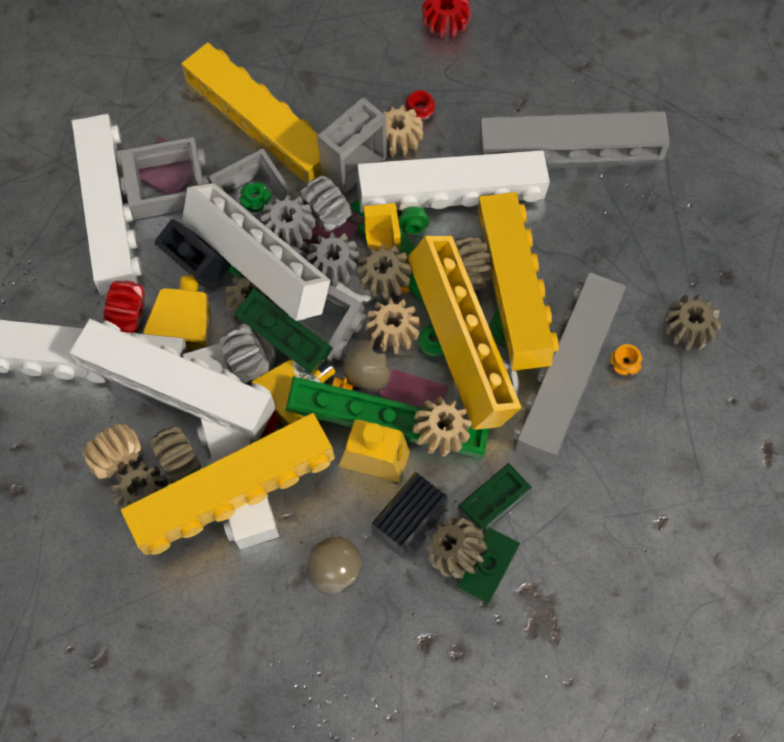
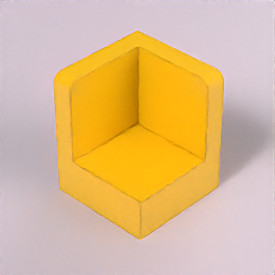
[364,203,401,253]

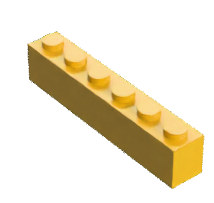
[181,42,321,184]
[478,192,559,371]
[408,236,521,430]
[121,413,335,556]

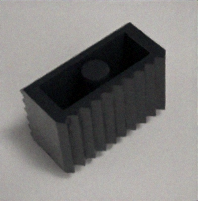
[154,219,231,288]
[371,472,449,557]

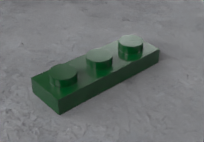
[233,288,333,375]

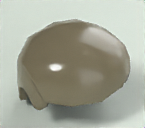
[344,340,391,393]
[306,536,362,594]

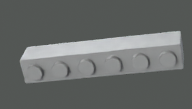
[479,110,670,164]
[512,272,626,467]

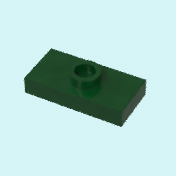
[457,463,532,532]
[457,527,520,606]

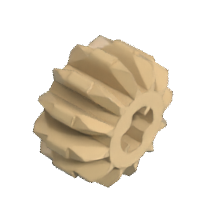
[380,104,423,158]
[365,297,421,354]
[412,396,472,457]
[82,424,143,479]

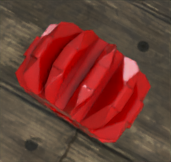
[422,0,471,38]
[103,280,145,333]

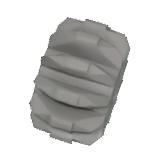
[299,175,352,232]
[260,193,315,248]
[306,231,361,288]
[219,323,269,383]

